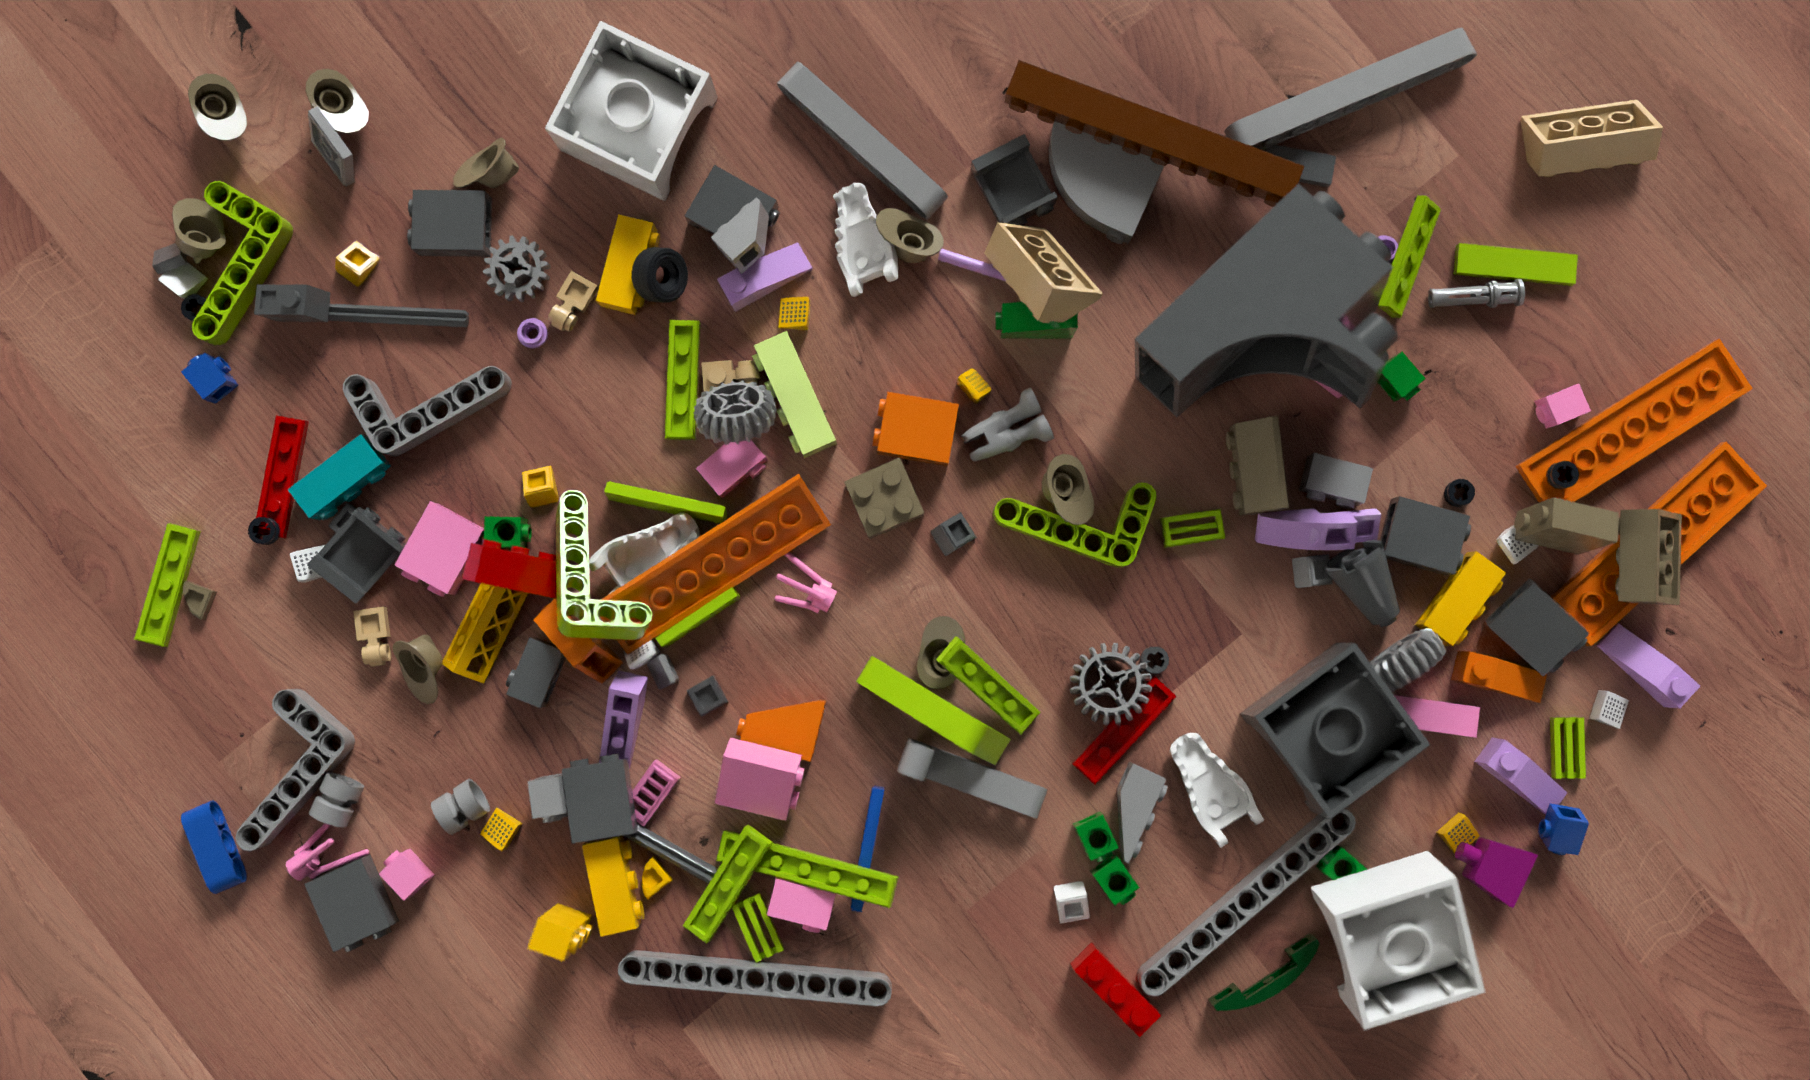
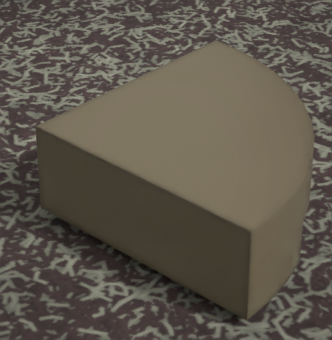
[183,581,217,620]

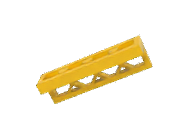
[443,583,528,684]

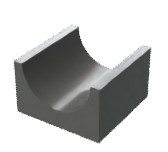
[1240,643,1430,819]

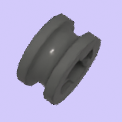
[1140,647,1169,674]

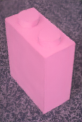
[395,501,484,597]
[715,738,805,821]

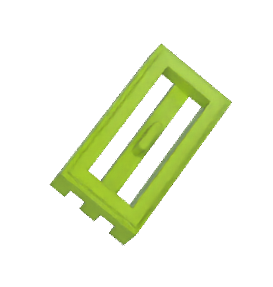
[1160,509,1225,548]
[1550,717,1586,779]
[732,893,785,963]

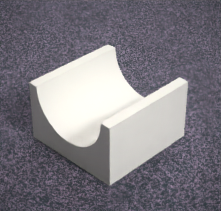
[545,21,718,201]
[1311,851,1485,1030]

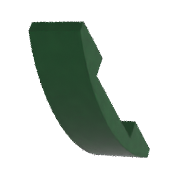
[1208,933,1320,1011]

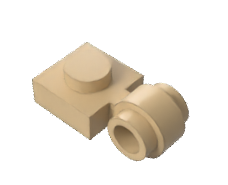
[548,271,599,332]
[702,360,760,391]
[353,606,391,667]

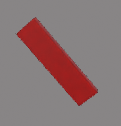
[256,415,309,539]
[1072,675,1177,785]

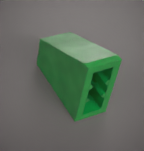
[995,302,1078,339]

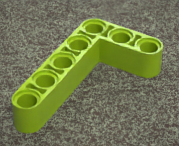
[192,181,293,345]
[993,482,1157,568]
[556,490,652,640]
[856,655,1011,765]

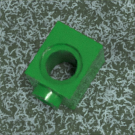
[1377,351,1426,402]
[484,516,532,549]
[1073,811,1119,862]
[1315,845,1368,880]
[1090,853,1139,906]

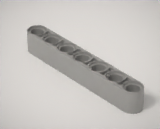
[777,62,948,220]

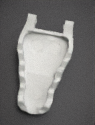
[833,183,898,297]
[589,512,700,595]
[1170,733,1264,848]

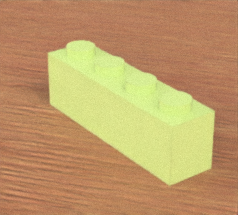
[752,331,837,458]

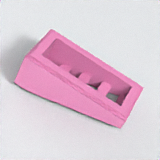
[632,760,681,827]

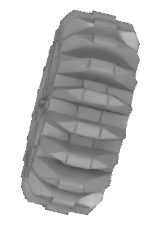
[694,380,777,445]
[1370,628,1446,692]
[1070,643,1152,725]

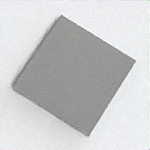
[308,106,355,186]

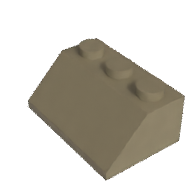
[1226,416,1289,516]
[1615,509,1682,605]

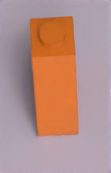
[533,599,623,684]
[736,700,827,762]

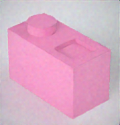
[696,440,768,499]
[767,878,836,933]

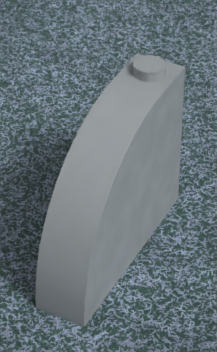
[1049,121,1164,244]

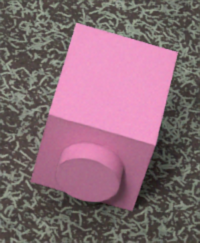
[1534,384,1591,429]
[379,849,435,901]

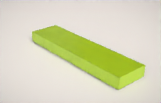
[1378,195,1441,318]
[1454,243,1578,286]
[665,320,700,440]
[604,481,727,524]
[134,523,201,647]
[936,636,1040,735]
[683,824,773,944]

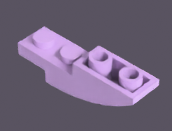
[1255,508,1381,550]

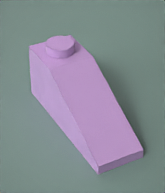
[717,243,813,312]
[1596,623,1700,708]
[599,671,648,769]
[1474,738,1567,815]

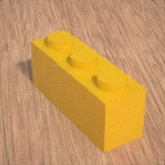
[596,214,660,315]
[1414,551,1506,646]
[582,835,644,937]
[527,903,593,961]

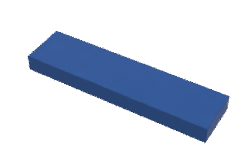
[850,786,885,912]

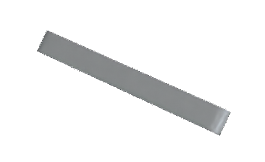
[1225,28,1477,150]
[1137,809,1356,996]
[618,950,892,1006]

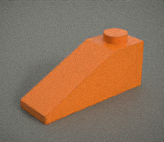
[1451,651,1547,703]

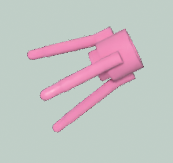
[775,552,837,613]
[286,823,369,881]

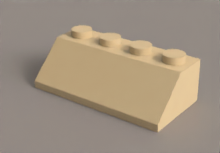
[1520,100,1663,177]
[984,222,1103,323]

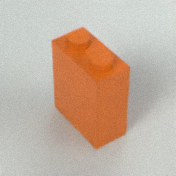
[872,392,959,466]

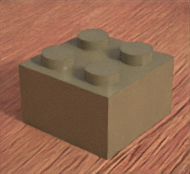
[844,457,924,539]

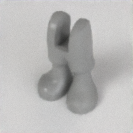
[961,387,1054,462]

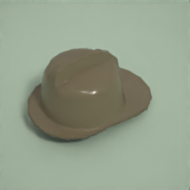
[305,69,368,134]
[188,74,247,141]
[453,138,519,188]
[172,198,226,264]
[876,208,943,263]
[1041,454,1094,525]
[917,616,965,689]
[393,634,443,704]

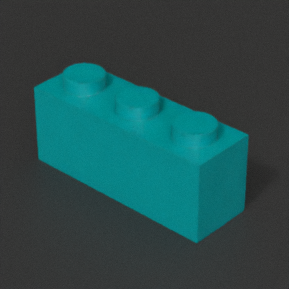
[287,434,391,520]

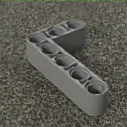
[343,366,512,456]
[235,689,355,851]
[897,738,1048,818]

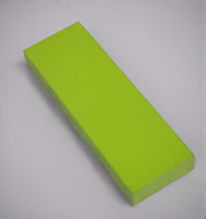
[656,587,740,647]

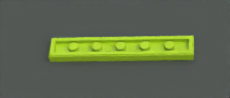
[716,830,899,908]

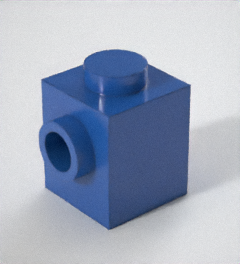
[181,353,239,404]
[1538,803,1589,855]

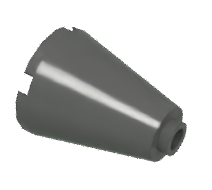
[1325,539,1400,627]

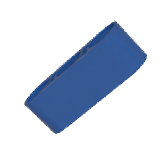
[181,800,247,894]

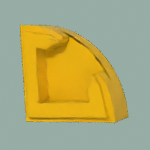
[642,856,673,900]

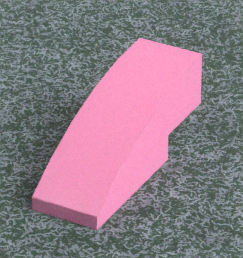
[1394,695,1480,738]

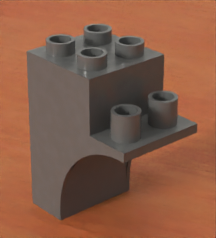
[1134,184,1398,418]

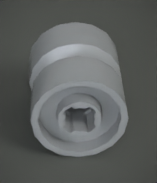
[309,772,365,828]
[431,778,490,835]

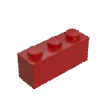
[463,539,557,599]
[1070,942,1161,1038]

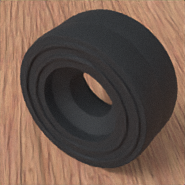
[632,247,688,303]

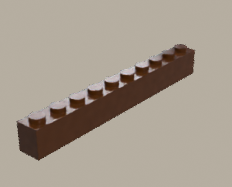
[1004,60,1305,207]

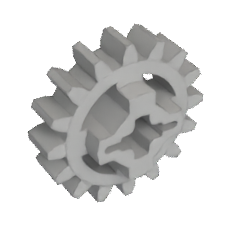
[483,236,551,302]

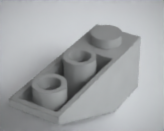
[1117,762,1168,863]

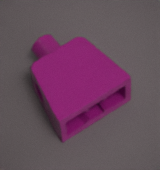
[1455,837,1538,909]

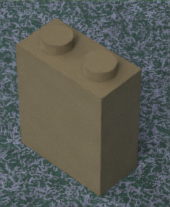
[1514,497,1619,555]

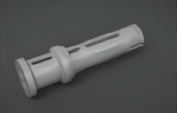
[1428,279,1525,308]

